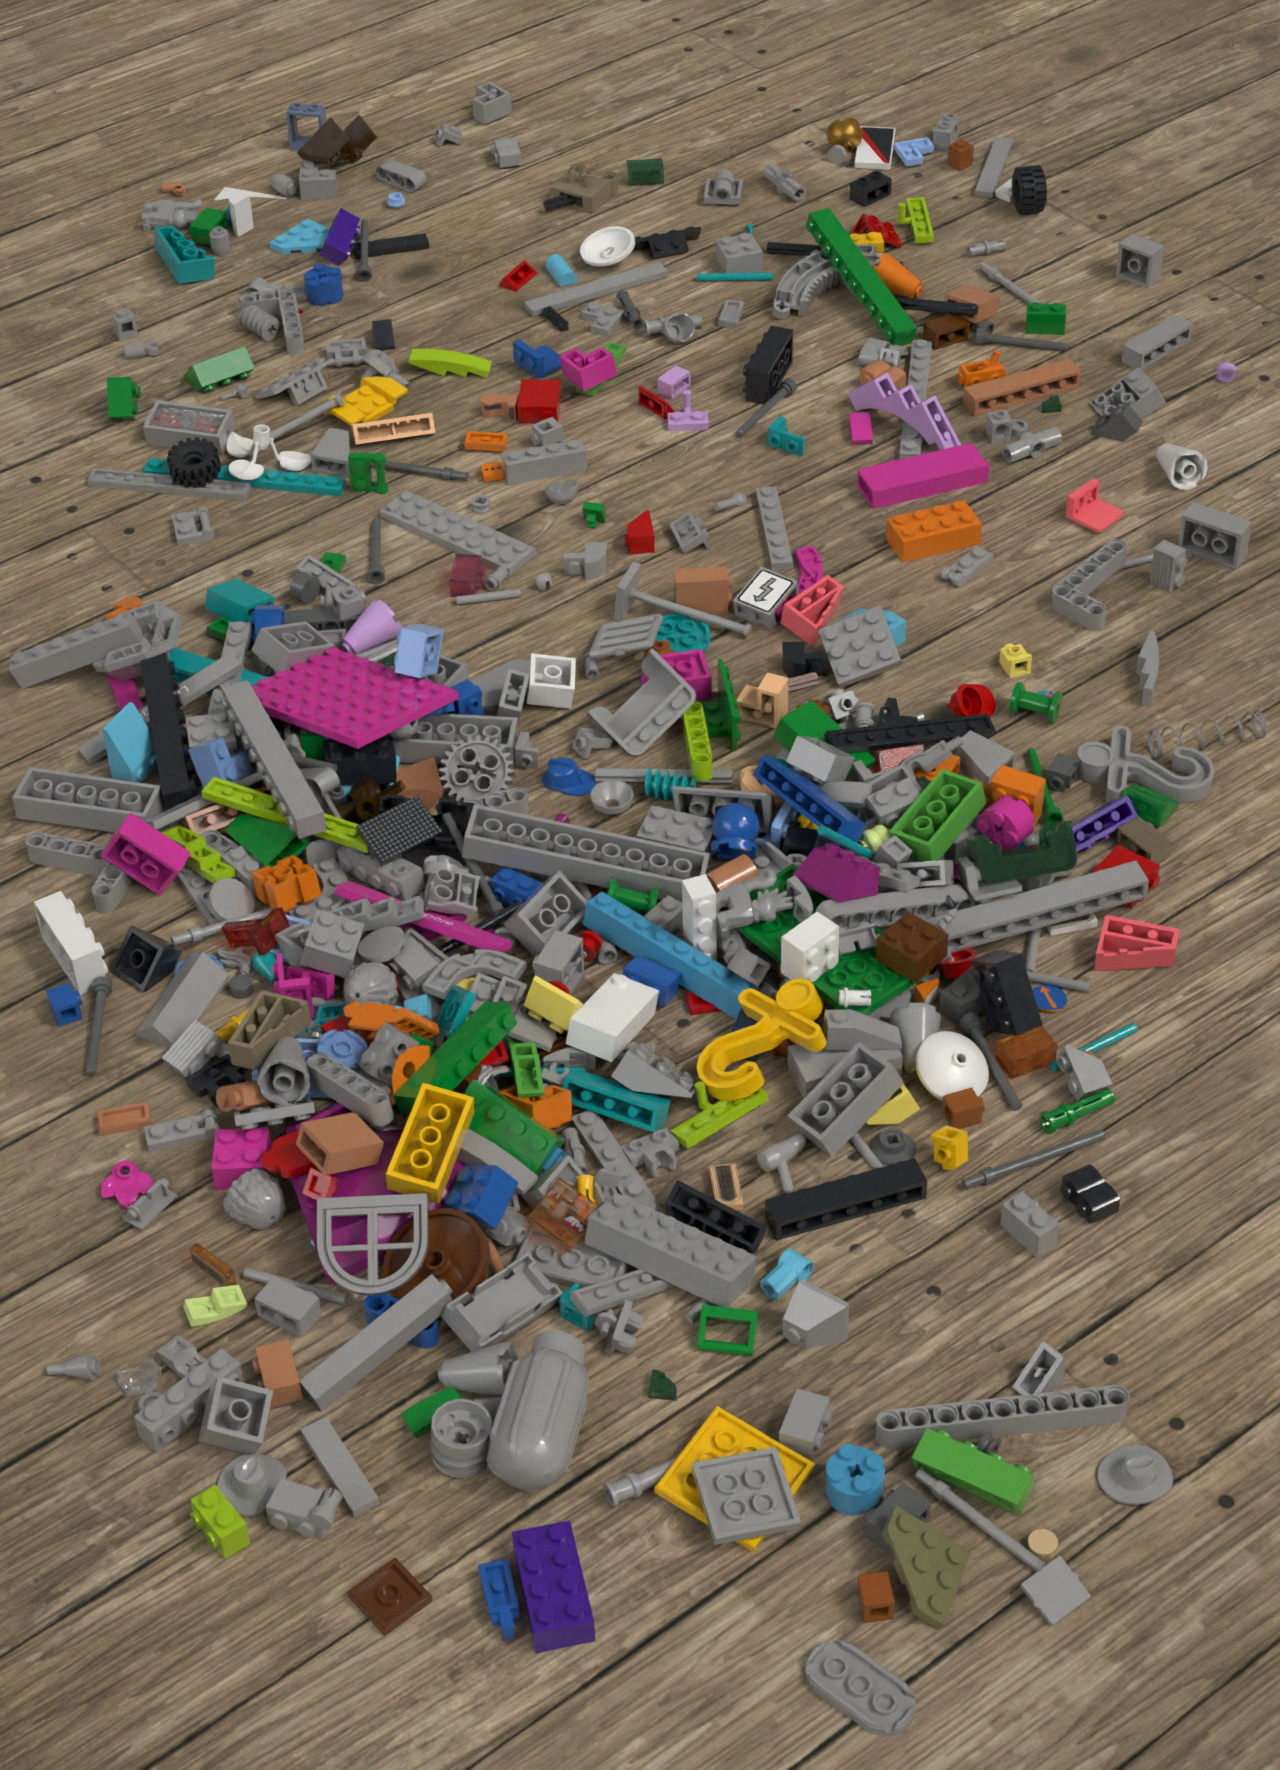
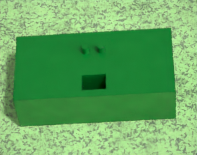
[773,700,876,783]

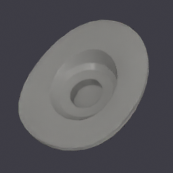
[1097,1445,1173,1505]
[217,1454,287,1517]

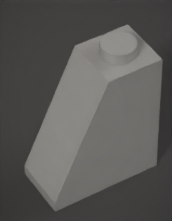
[311,428,351,478]
[956,731,1016,784]

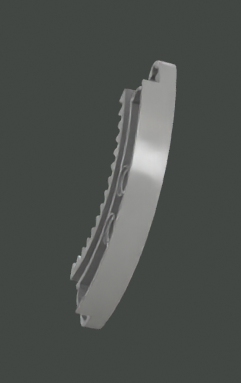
[772,244,884,319]

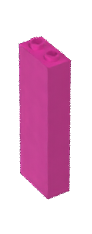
[857,443,990,509]

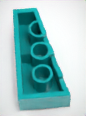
[154,225,215,284]

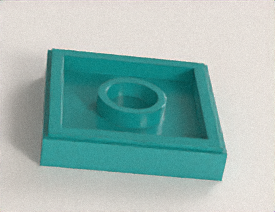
[436,984,477,1038]

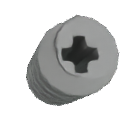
[238,305,279,341]

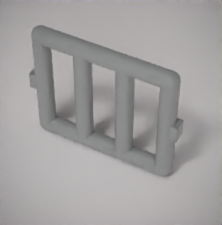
[589,614,663,659]

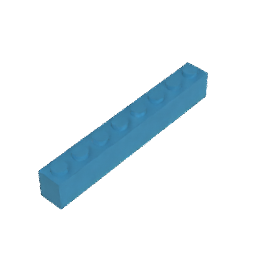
[583,892,759,1019]

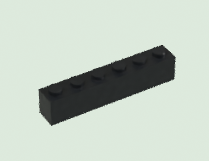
[765,1158,927,1241]

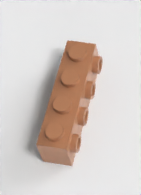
[180,786,272,835]

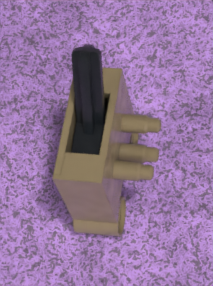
[543,163,618,214]

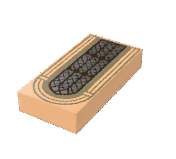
[709,1164,743,1211]

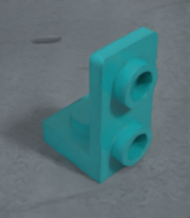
[768,416,805,456]

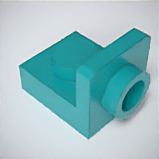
[559,1283,594,1332]

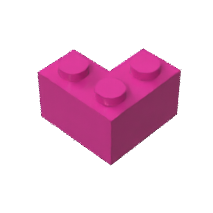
[559,347,617,391]

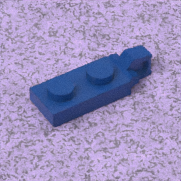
[478,1559,520,1641]

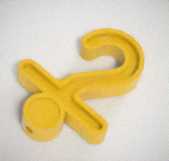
[696,978,827,1101]

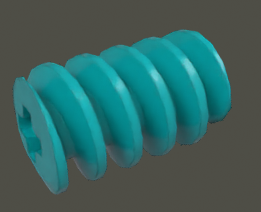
[645,767,696,801]

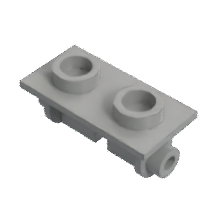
[838,922,880,956]
[122,1178,177,1230]

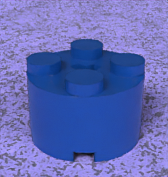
[304,263,343,306]

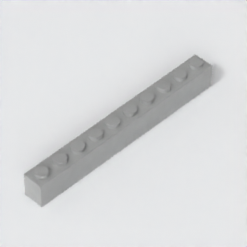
[220,680,326,839]
[924,861,1149,953]

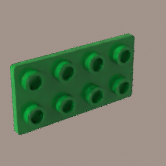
[699,659,741,750]

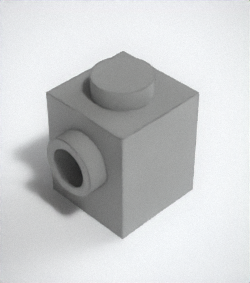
[485,1209,532,1246]

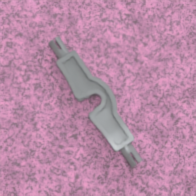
[900,736,963,778]

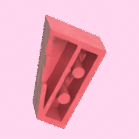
[781,575,844,647]
[1094,915,1180,971]

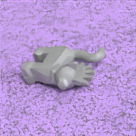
[142,198,202,232]
[716,869,794,937]

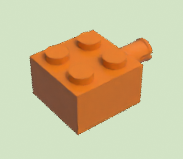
[972,765,1046,829]

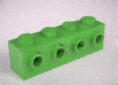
[912,1428,1035,1516]

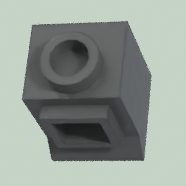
[1046,753,1080,793]

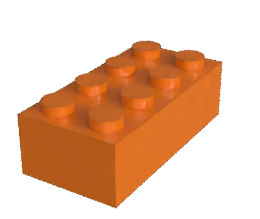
[886,500,982,563]

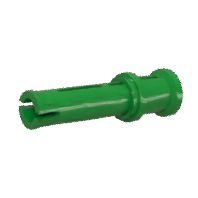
[1039,1088,1115,1134]

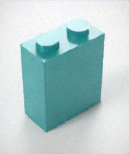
[205,578,275,624]

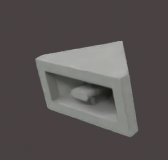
[1012,1341,1066,1395]

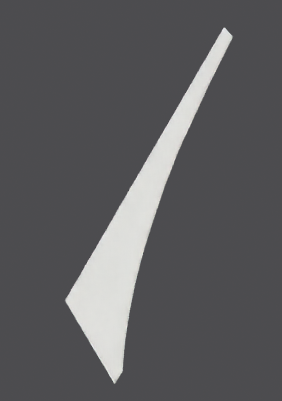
[214,187,287,200]

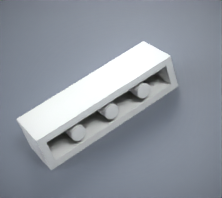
[682,874,717,961]

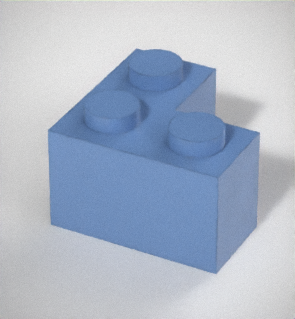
[188,737,254,788]

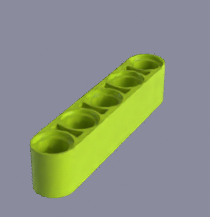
[682,702,712,782]

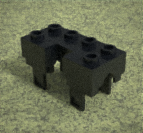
[379,794,474,852]

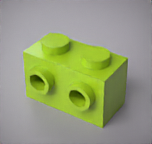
[190,1484,250,1559]

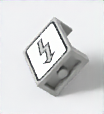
[733,567,799,630]

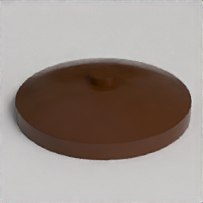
[383,1208,490,1301]

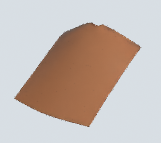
[381,757,444,811]

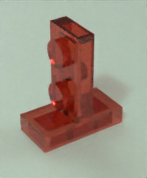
[221,907,290,955]

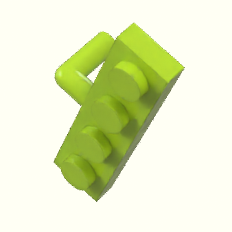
[898,197,934,244]
[670,1081,769,1149]

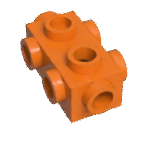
[957,350,1006,387]

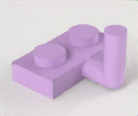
[668,390,709,431]

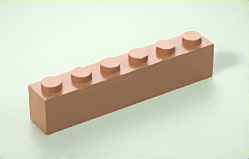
[963,359,1081,417]

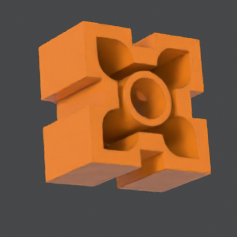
[251,855,321,914]

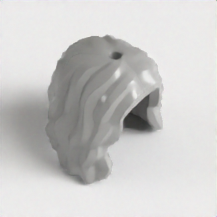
[343,962,398,1005]
[223,1168,285,1230]

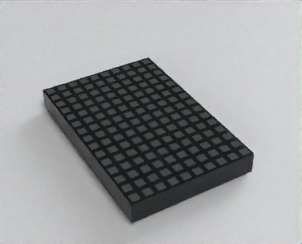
[356,796,443,866]

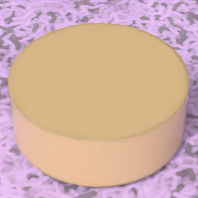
[1027,1529,1058,1560]

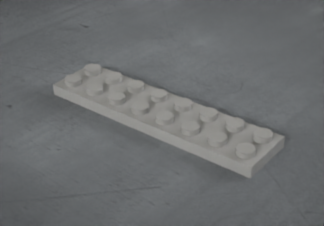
[379,490,536,576]

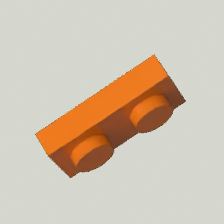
[464,431,508,452]

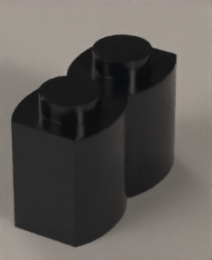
[1061,1164,1120,1224]

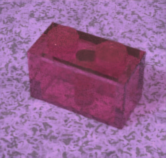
[449,554,486,597]

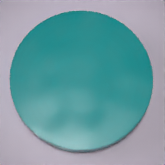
[655,613,711,653]

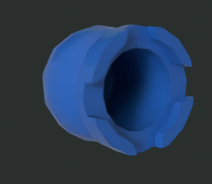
[710,802,760,861]

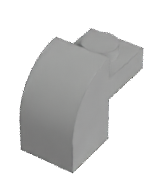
[564,542,607,580]
[727,946,771,986]

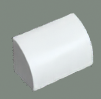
[229,190,254,237]

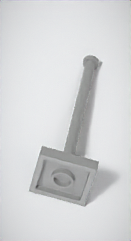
[614,562,752,638]

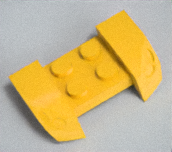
[323,376,408,426]

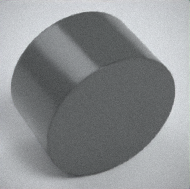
[290,572,321,604]

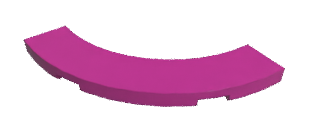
[775,545,823,622]

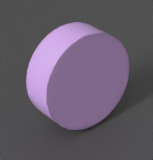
[1216,363,1237,382]

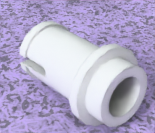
[839,988,871,1008]

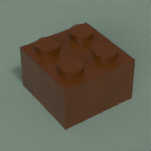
[876,911,949,983]

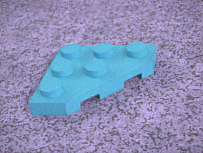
[269,219,330,254]

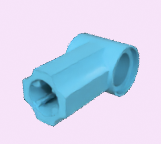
[760,1248,814,1300]

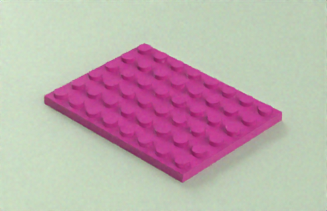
[251,647,458,749]

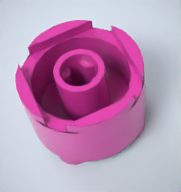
[976,795,1035,852]

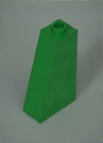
[224,814,310,867]

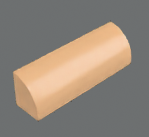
[351,413,435,445]

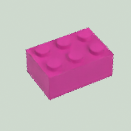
[100,812,191,896]

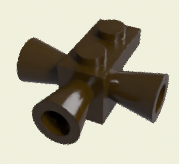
[335,776,406,822]

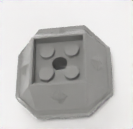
[93,600,183,681]

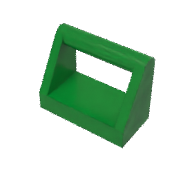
[1122,784,1179,827]
[697,1305,759,1356]

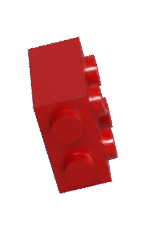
[1092,845,1160,909]

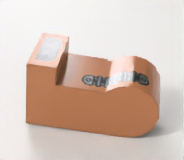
[481,394,518,421]

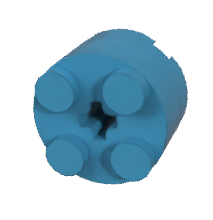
[825,1444,885,1516]

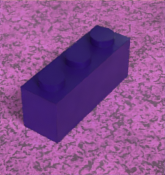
[320,208,360,266]

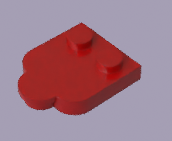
[261,1130,317,1178]

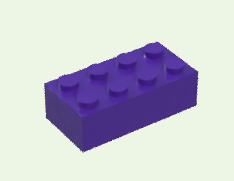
[511,1520,595,1653]

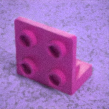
[273,953,315,1020]

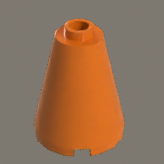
[873,253,923,299]

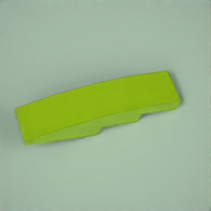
[408,349,492,378]
[162,825,236,884]

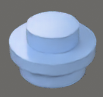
[387,192,405,208]

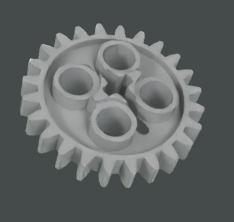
[439,735,515,802]

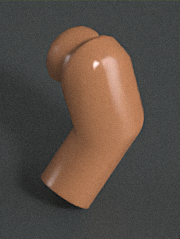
[162,183,186,196]

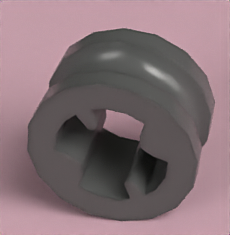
[977,1432,1002,1454]

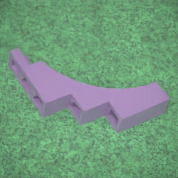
[847,372,961,450]

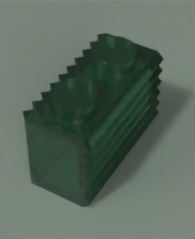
[626,158,664,186]

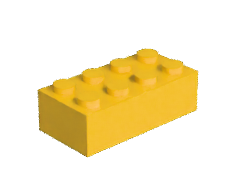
[386,1083,474,1204]

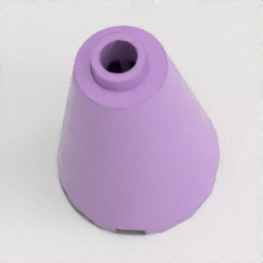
[341,599,402,655]

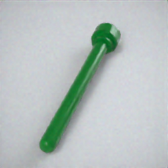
[1027,748,1063,827]

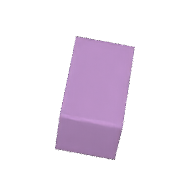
[657,366,691,399]

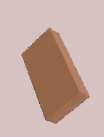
[97,1102,152,1136]

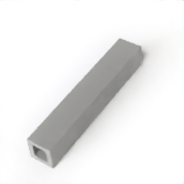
[299,1274,453,1412]

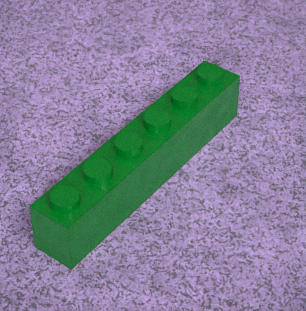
[393,1001,517,1117]

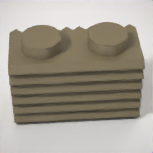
[1116,816,1172,864]

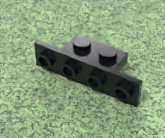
[632,226,701,260]

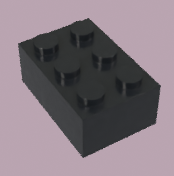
[323,736,397,785]
[971,950,1043,1036]

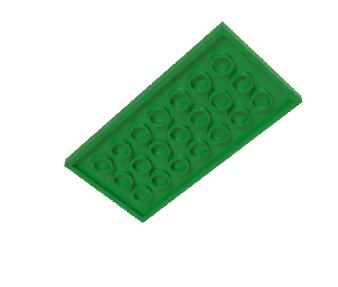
[719,864,929,1015]

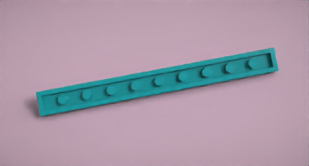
[143,458,346,497]

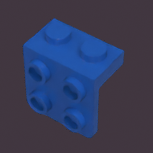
[513,340,562,379]

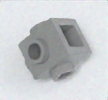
[822,689,859,723]

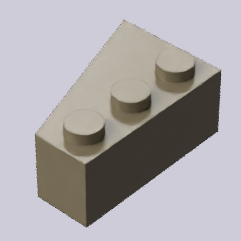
[228,990,311,1070]

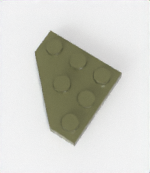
[882,1505,971,1630]

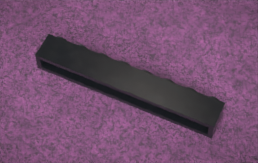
[140,653,198,809]

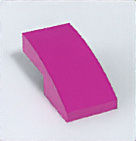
[849,412,873,445]
[287,966,334,1001]

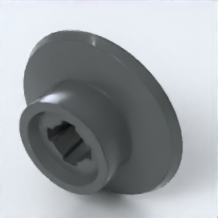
[869,1128,916,1166]

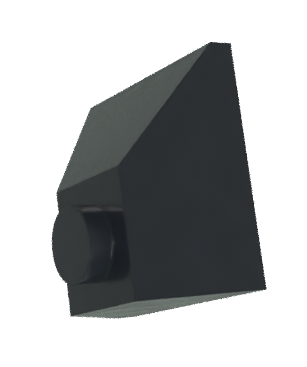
[110,926,182,992]

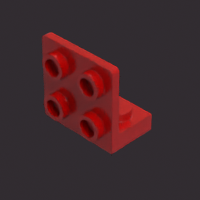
[851,213,902,248]

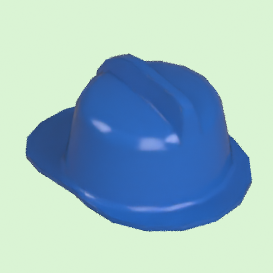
[542,757,596,796]

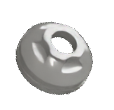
[591,780,633,816]

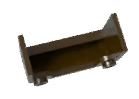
[297,115,378,165]

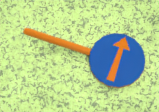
[1032,985,1068,1012]

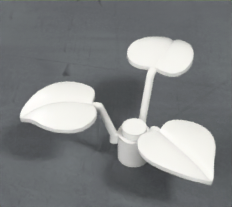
[226,424,312,480]

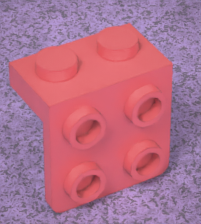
[1066,478,1124,533]

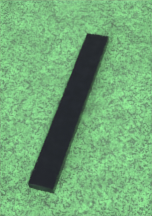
[824,714,996,753]

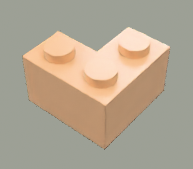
[736,673,789,728]

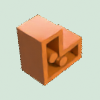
[498,1085,572,1129]

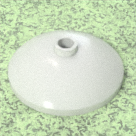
[580,226,635,267]
[915,1031,989,1101]

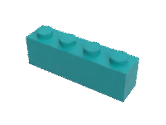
[562,1069,670,1132]

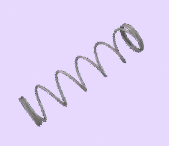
[1148,710,1267,758]

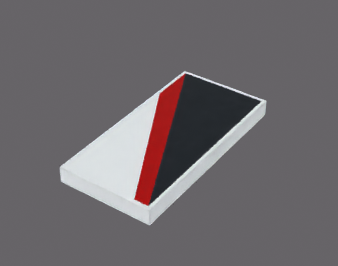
[855,126,896,170]

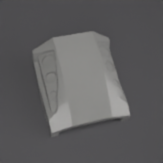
[423,868,481,915]

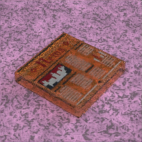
[527,1178,599,1253]

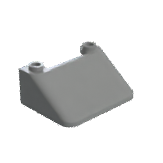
[586,648,696,756]

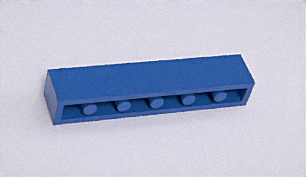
[753,755,867,843]

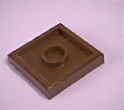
[347,1558,433,1636]

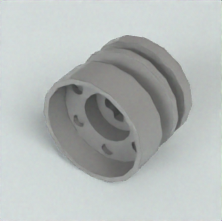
[431,1399,492,1478]

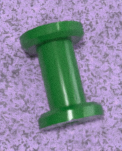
[1009,682,1063,724]
[606,877,659,916]

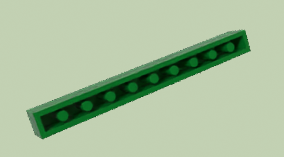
[806,208,917,346]

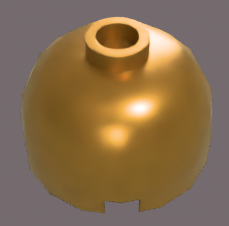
[826,117,862,153]

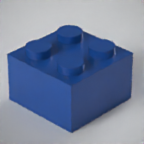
[443,1165,519,1229]

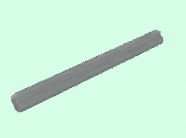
[595,768,733,783]

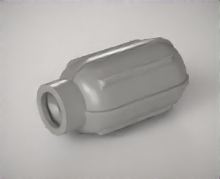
[487,1330,590,1493]

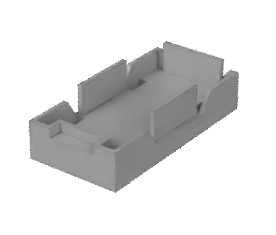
[441,1253,563,1352]

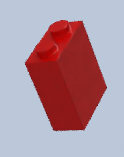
[517,379,562,424]

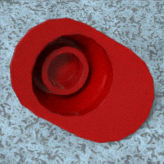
[947,684,996,717]
[939,947,977,979]

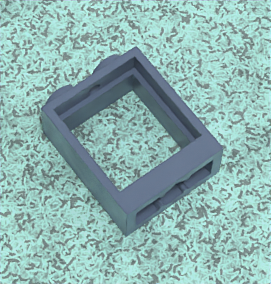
[286,103,326,151]

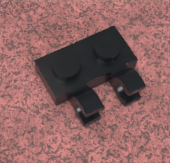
[185,1053,246,1108]

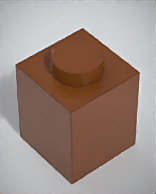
[947,139,974,171]
[942,1087,985,1129]
[857,1571,895,1623]

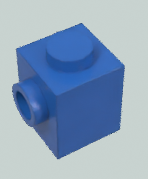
[46,982,83,1027]

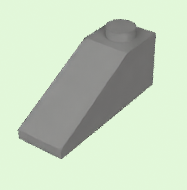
[822,1010,902,1050]

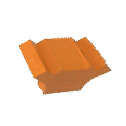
[343,1001,440,1050]

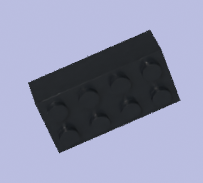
[743,326,793,405]

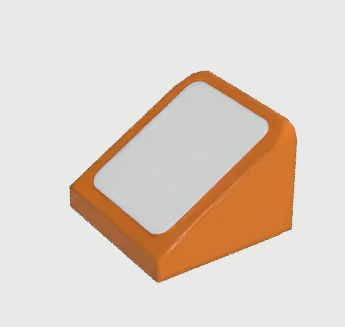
[914,978,939,1005]

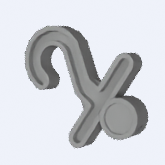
[1076,726,1215,803]

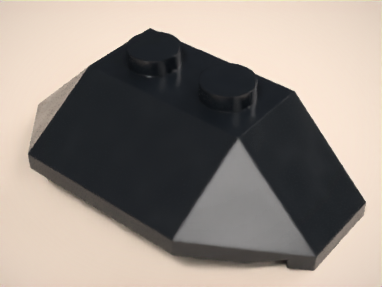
[665,1180,769,1254]

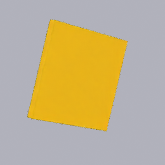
[654,1406,815,1553]

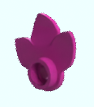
[101,1160,154,1209]

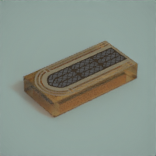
[189,1243,236,1287]

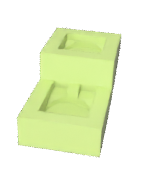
[183,1285,247,1327]

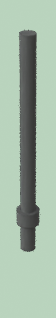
[371,461,469,481]
[442,813,507,928]
[962,1130,1105,1189]

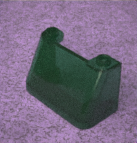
[966,820,1077,883]

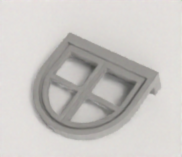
[317,1193,430,1296]

